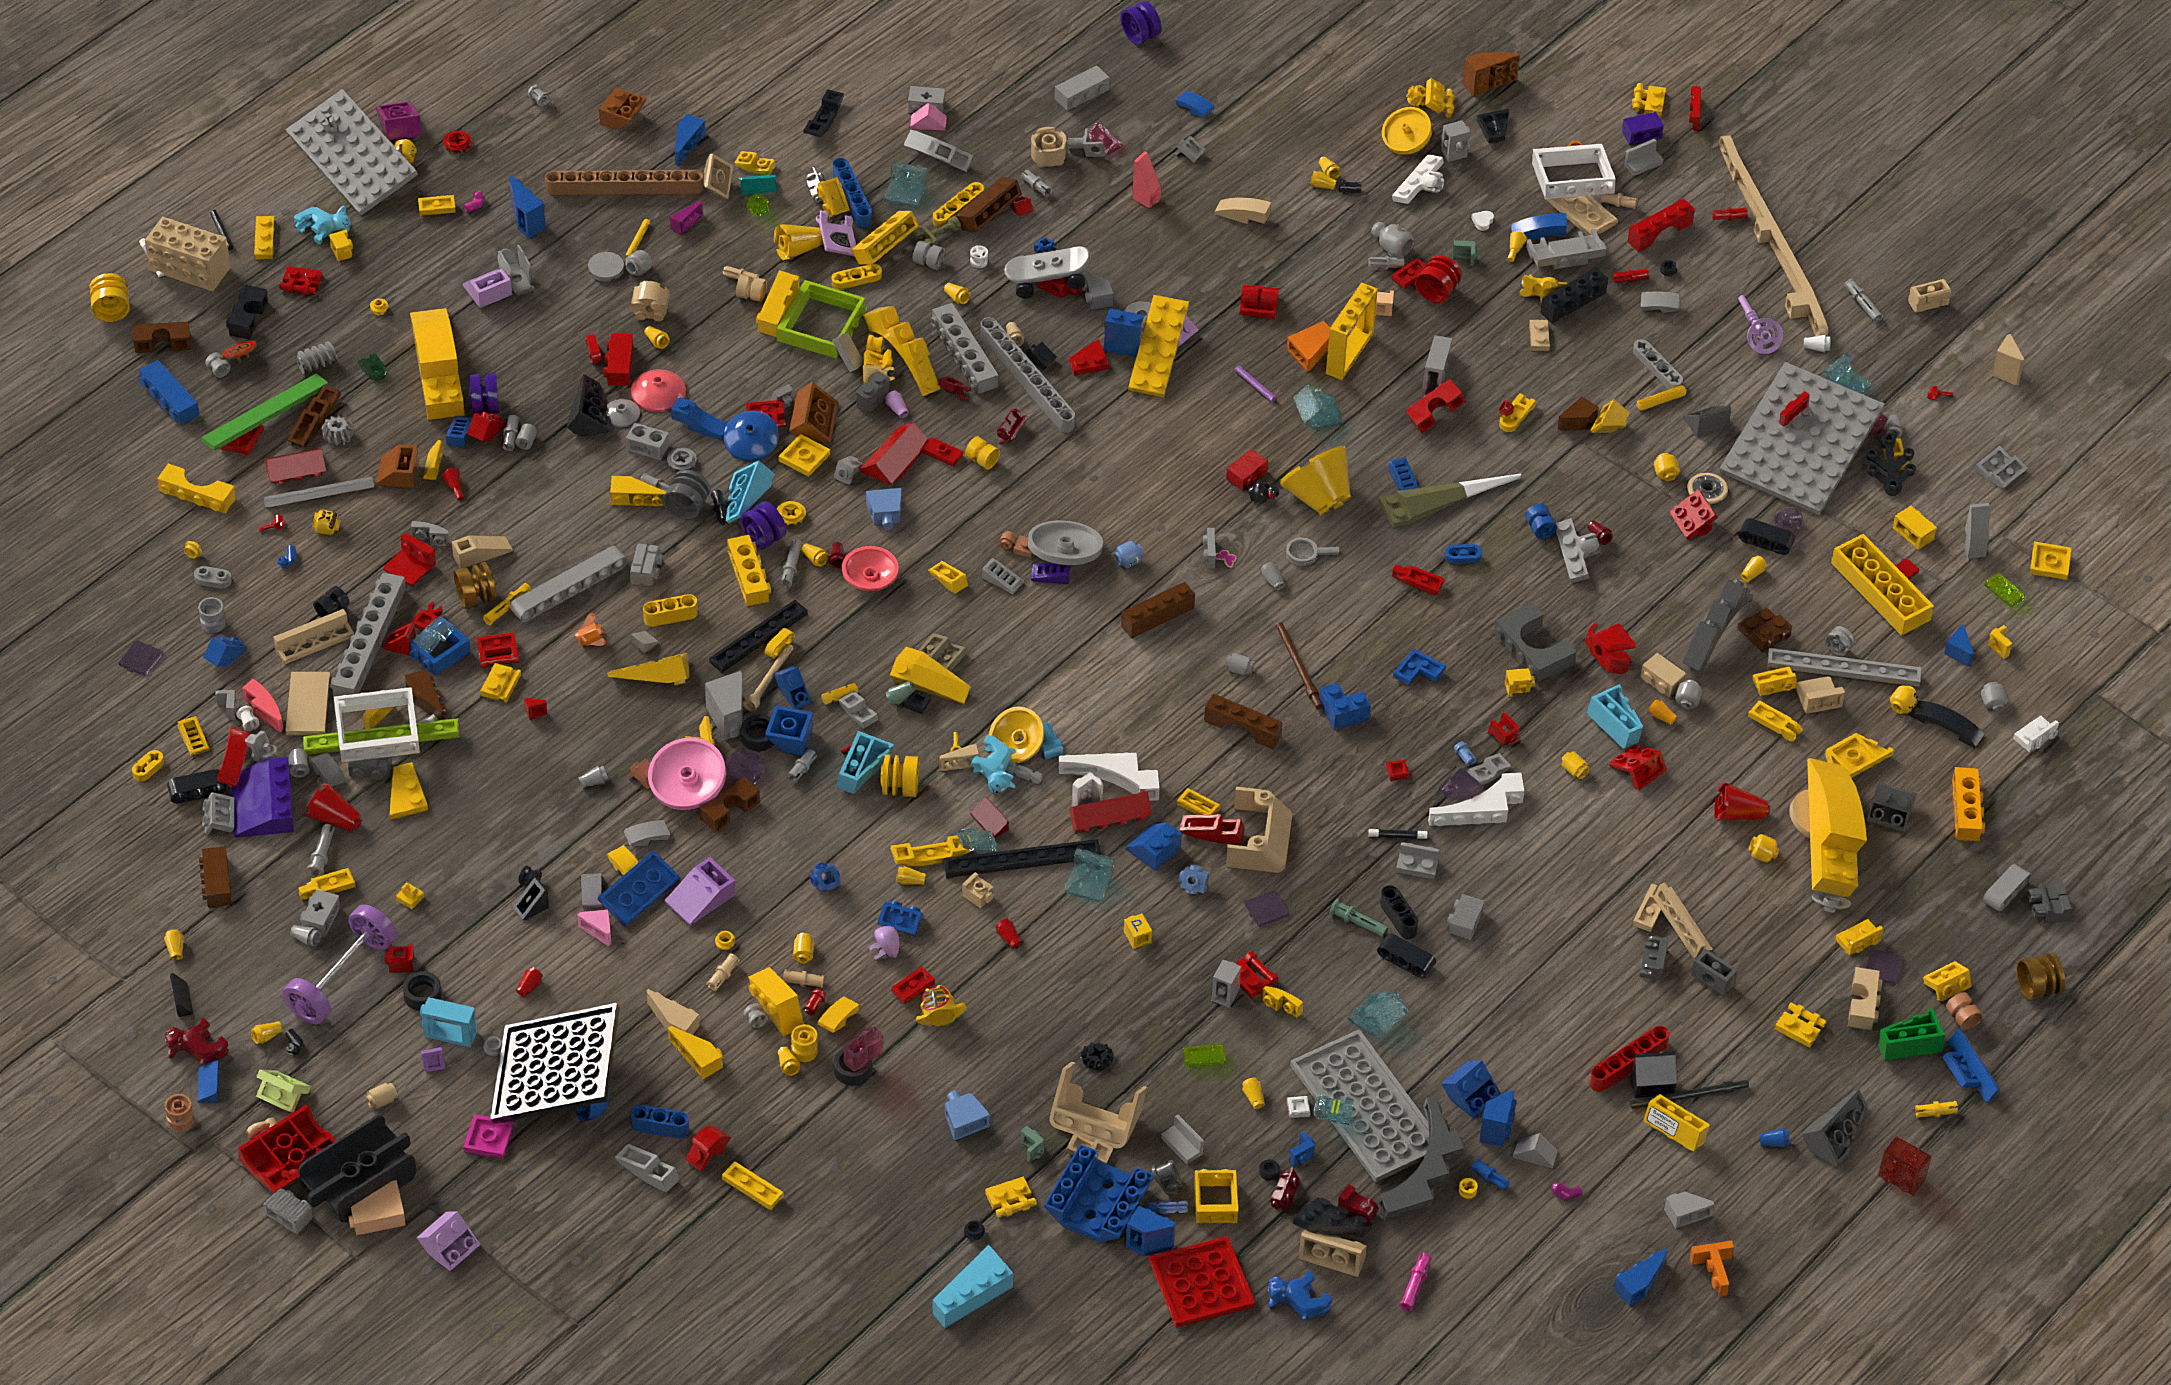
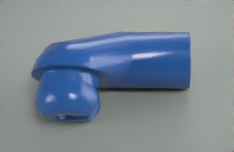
[277,545,296,568]

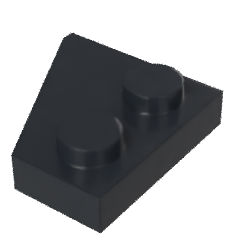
[1477,109,1509,143]

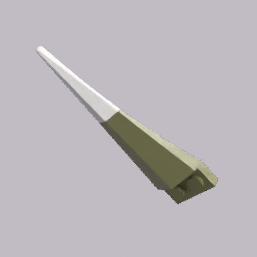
[1378,474,1522,528]

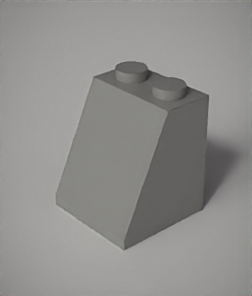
[705,671,743,740]

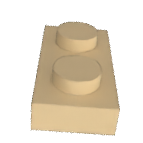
[1529,320,1550,351]

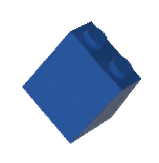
[1104,308,1146,357]

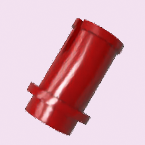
[803,989,825,1015]

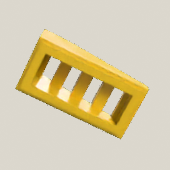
[178,716,210,756]

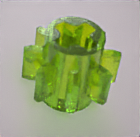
[747,194,769,216]

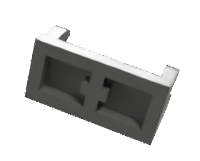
[1639,936,1669,981]

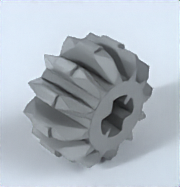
[322,415,354,446]

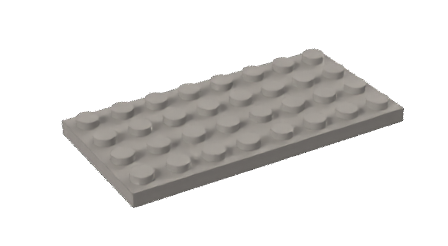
[1290,1029,1429,1183]

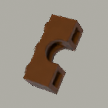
[133,321,191,353]
[699,777,760,833]

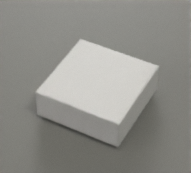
[1287,1096,1310,1118]

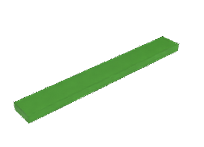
[202,374,328,451]

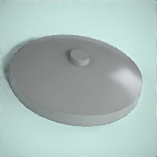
[1028,520,1103,565]

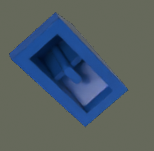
[1944,625,1974,666]

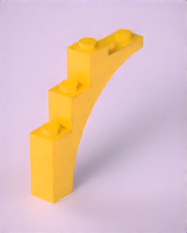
[863,306,941,396]

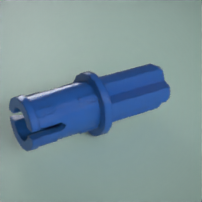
[1471,1159,1510,1190]

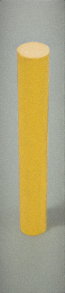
[625,219,651,259]

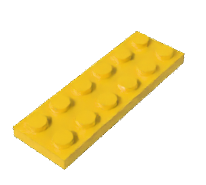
[1128,295,1189,398]

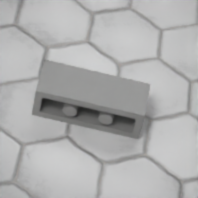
[1055,66,1109,111]

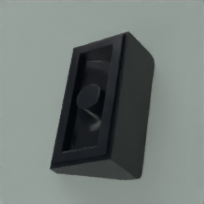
[170,973,193,1017]

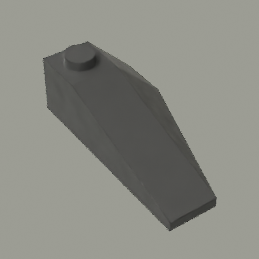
[1802,1089,1868,1166]

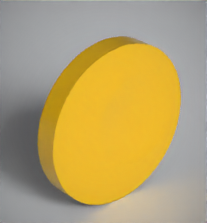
[1382,107,1433,155]

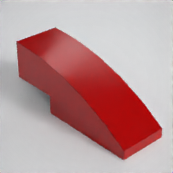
[1180,814,1245,844]

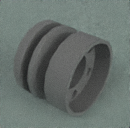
[663,470,711,520]

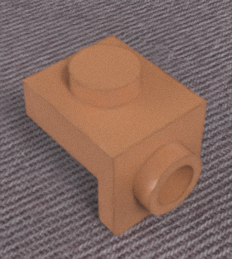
[627,759,650,790]

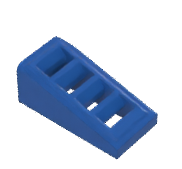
[446,416,473,448]
[1388,457,1419,491]

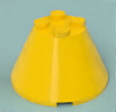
[1280,446,1351,516]

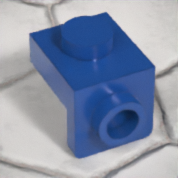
[1289,1131,1315,1167]

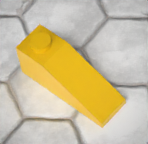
[668,1026,724,1079]

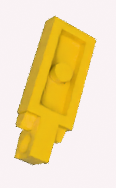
[298,868,356,900]

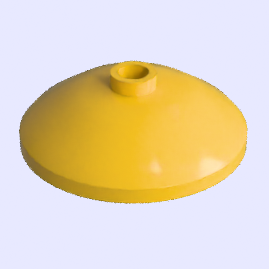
[989,707,1045,763]

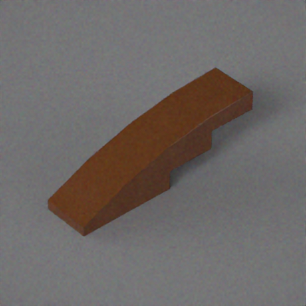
[287,385,341,447]

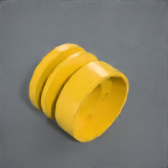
[89,273,130,322]
[880,754,919,797]

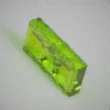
[1984,573,2025,608]
[1183,1044,1226,1068]

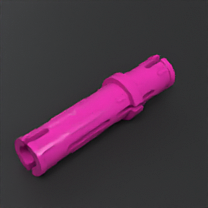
[1400,1253,1432,1311]

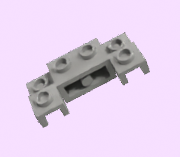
[1526,229,1606,269]

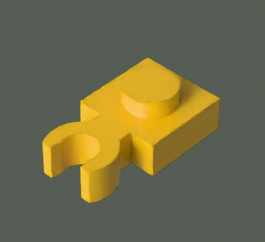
[863,365,895,384]

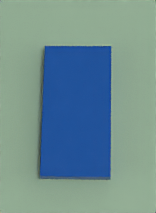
[597,850,681,927]

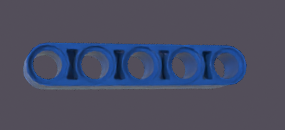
[833,158,872,229]

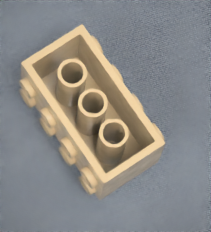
[145,217,230,291]

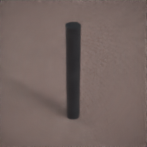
[210,210,233,250]

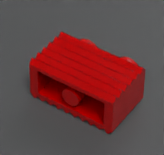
[1226,449,1268,490]

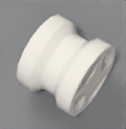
[970,246,988,268]

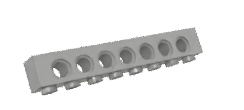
[330,573,406,697]

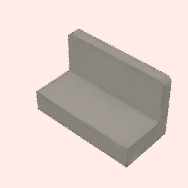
[1624,139,1664,176]
[1161,1115,1204,1165]

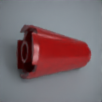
[1714,782,1770,821]
[305,783,362,832]

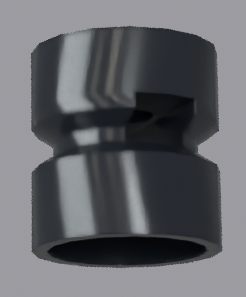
[313,586,350,618]

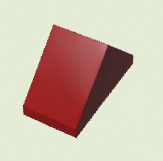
[382,622,416,656]

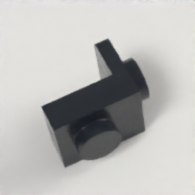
[1027,342,1057,370]

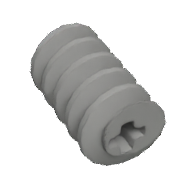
[296,341,338,374]

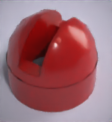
[1498,400,1514,416]

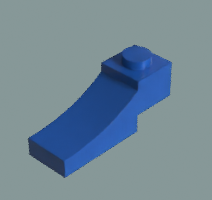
[671,397,728,441]

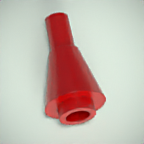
[442,468,464,501]

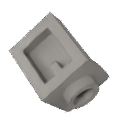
[1174,136,1206,162]

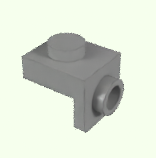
[834,456,864,484]
[215,690,240,720]

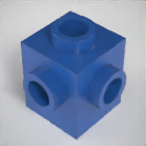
[810,862,841,892]

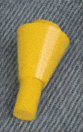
[1507,231,1527,262]

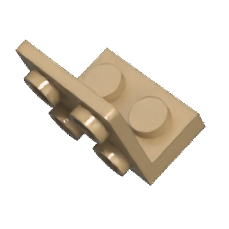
[1795,676,1845,714]

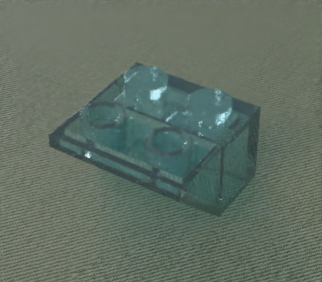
[1293,384,1343,430]
[1348,991,1409,1036]

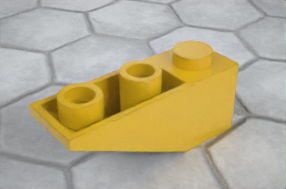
[610,476,666,506]

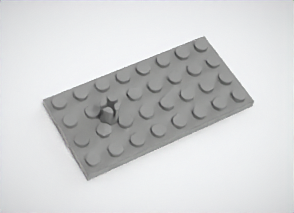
[286,89,418,216]

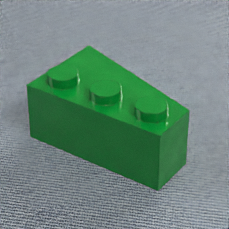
[1879,1007,1945,1061]

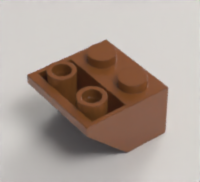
[599,87,647,130]
[376,445,419,488]

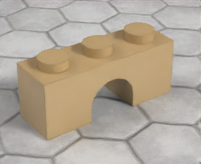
[1848,967,1882,1030]

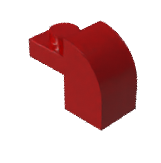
[685,1125,731,1171]

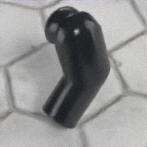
[285,1028,303,1055]

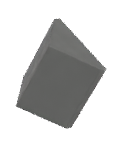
[1683,405,1732,437]

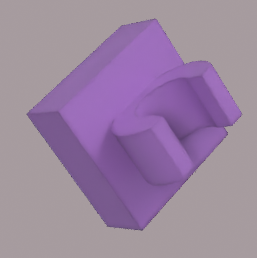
[421,1047,445,1072]

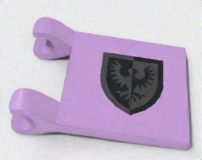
[816,210,856,256]

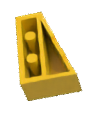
[756,270,799,337]
[748,967,804,1037]

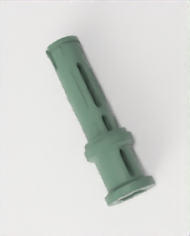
[1329,898,1389,938]

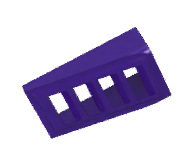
[1031,563,1071,584]

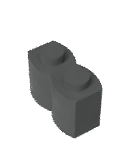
[857,372,890,413]

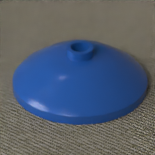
[724,411,779,461]

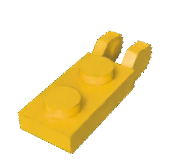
[1748,701,1803,742]

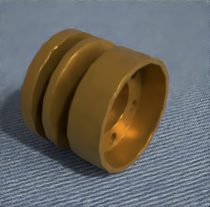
[453,562,496,608]
[2016,952,2065,1000]

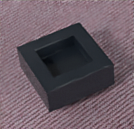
[905,690,931,714]

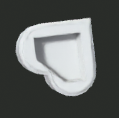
[1471,211,1494,231]

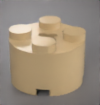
[1031,127,1066,168]
[631,281,670,321]

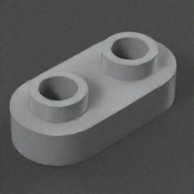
[194,566,232,589]

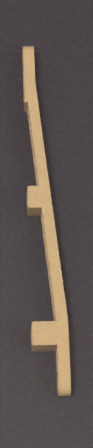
[1719,135,1828,336]

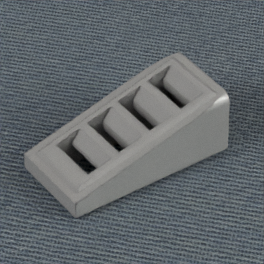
[982,558,1024,594]

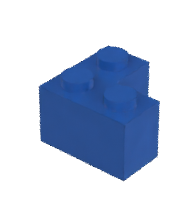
[1320,683,1371,730]

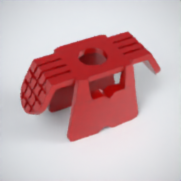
[1585,622,1637,674]

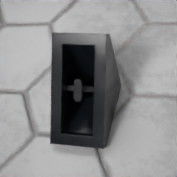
[512,877,549,920]

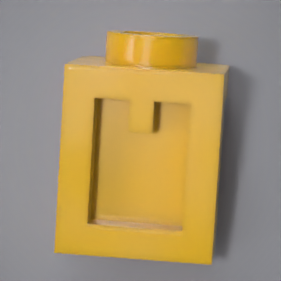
[1988,625,2012,659]

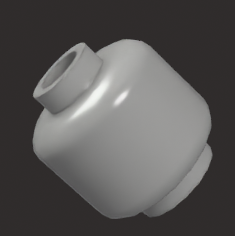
[626,250,652,276]
[1675,680,1702,710]
[1981,682,2008,711]

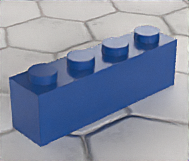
[139,360,199,425]

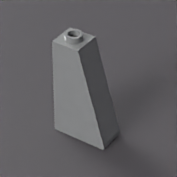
[1421,335,1452,398]

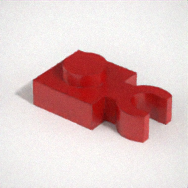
[412,602,443,632]

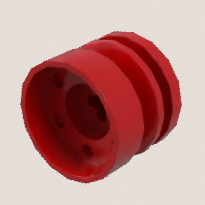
[1415,255,1462,303]

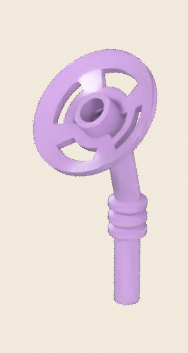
[1738,295,1783,354]

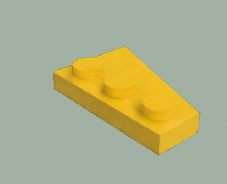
[390,762,428,820]

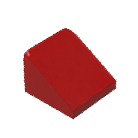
[1010,196,1033,216]
[524,698,547,720]

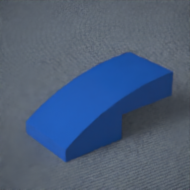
[1175,91,1215,117]

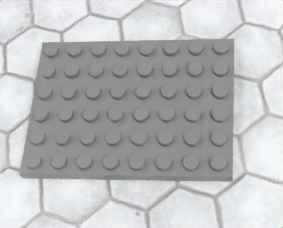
[1719,362,1884,515]

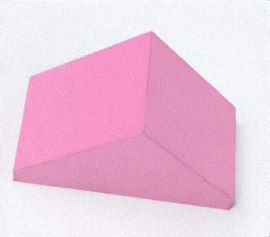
[910,103,947,131]
[577,910,611,946]

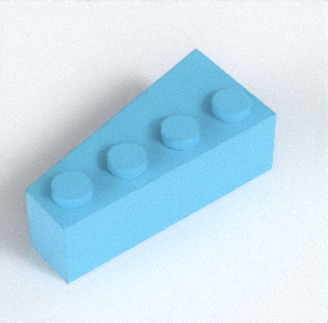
[933,1245,1013,1328]

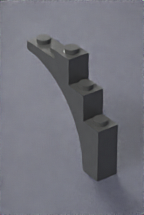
[1683,578,1754,671]
[1377,1096,1465,1220]

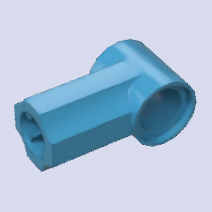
[1040,722,1063,759]

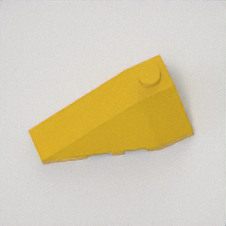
[890,647,971,704]
[607,653,689,685]

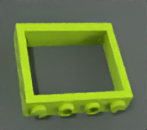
[777,280,867,359]

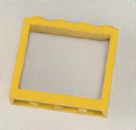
[1326,282,1378,380]

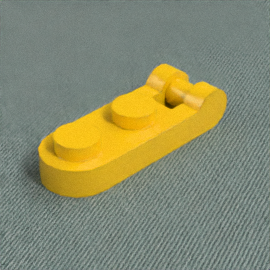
[1499,393,1537,432]

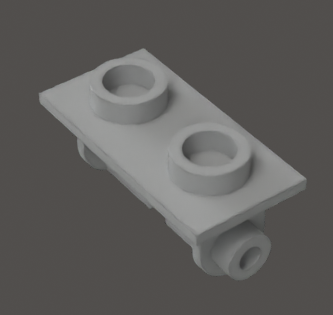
[806,167,826,203]

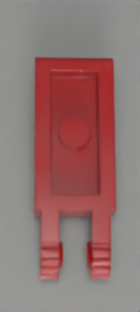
[1689,85,1701,130]

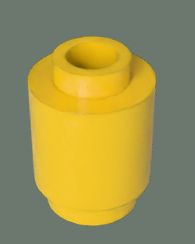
[1561,751,1590,779]
[793,933,814,964]

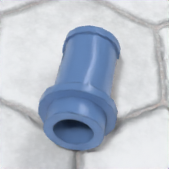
[1454,741,1477,766]

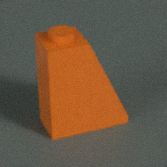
[1287,321,1331,372]

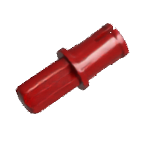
[1712,207,1748,221]
[1613,268,1649,283]

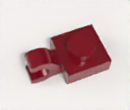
[938,376,971,401]

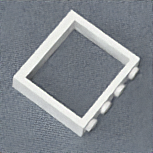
[1532,144,1616,199]
[334,687,420,762]

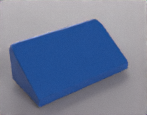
[198,1061,220,1103]

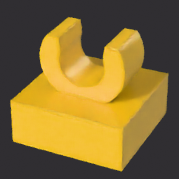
[396,882,424,909]

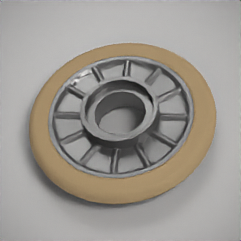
[1687,473,1728,504]

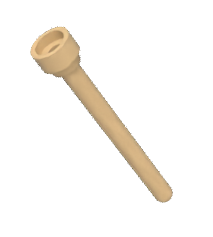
[743,644,793,712]

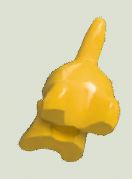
[1519,274,1568,302]

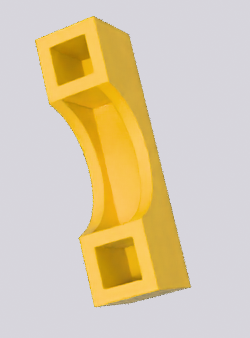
[157,463,236,514]

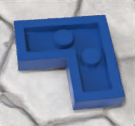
[1393,649,1446,685]

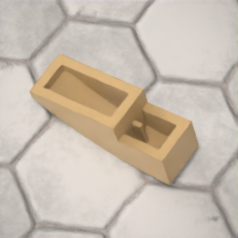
[1214,198,1271,224]

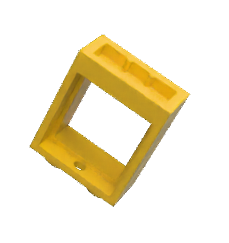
[1194,1169,1238,1223]

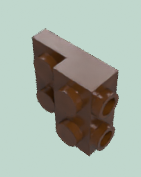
[1737,608,1792,652]

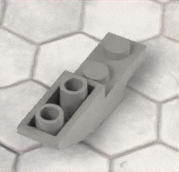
[904,129,974,173]

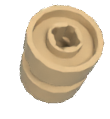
[736,274,767,302]

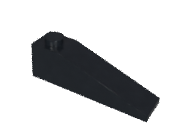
[567,374,611,437]

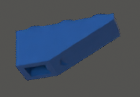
[675,114,706,165]
[1614,1249,1668,1306]

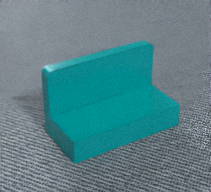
[739,175,776,195]

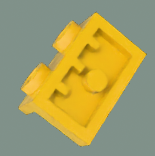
[1835,919,1884,956]
[1923,961,1972,1002]

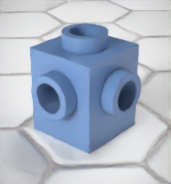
[1179,865,1210,894]

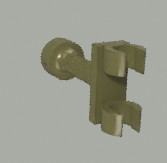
[912,216,961,247]

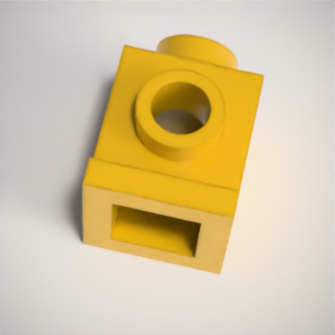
[329,230,353,261]
[1505,668,1535,697]

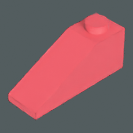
[1133,151,1161,208]

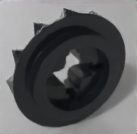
[1081,1042,1113,1070]

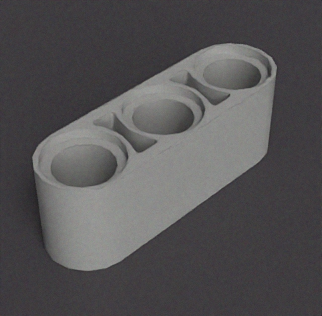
[1983,863,2031,912]

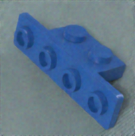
[1943,1029,2000,1102]

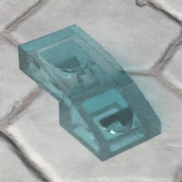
[413,616,455,654]
[957,828,998,851]

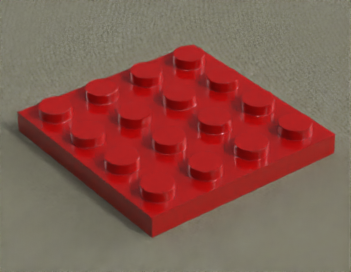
[1149,1236,1255,1328]

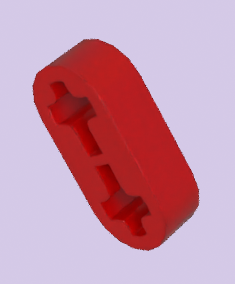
[585,334,601,364]

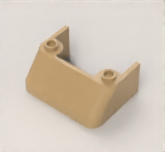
[1226,787,1292,873]
[1050,1062,1148,1148]

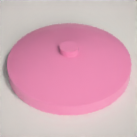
[648,738,726,810]

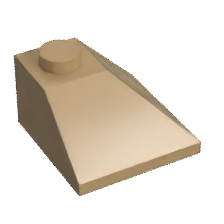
[704,154,734,199]

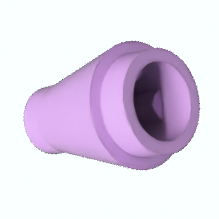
[885,391,909,418]

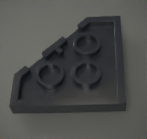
[1293,1198,1373,1237]

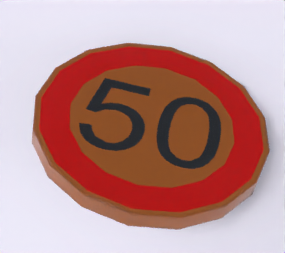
[222,341,257,362]

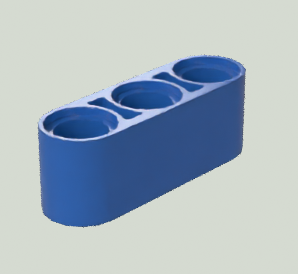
[630,1105,689,1138]

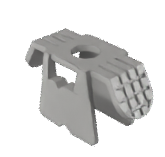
[497,245,534,297]

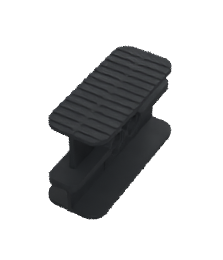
[298,1115,416,1223]

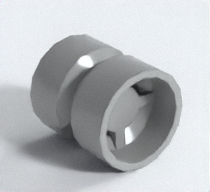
[913,241,945,270]
[198,597,226,633]

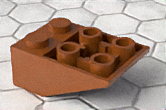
[1462,53,1520,96]

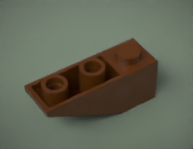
[405,669,447,721]

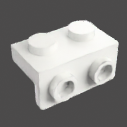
[1072,772,1103,807]

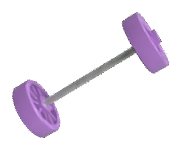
[282,905,397,1025]

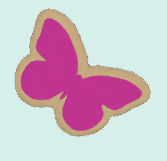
[1216,550,1236,568]

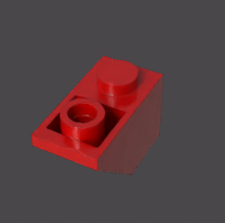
[467,412,506,441]

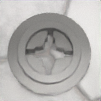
[667,448,697,471]

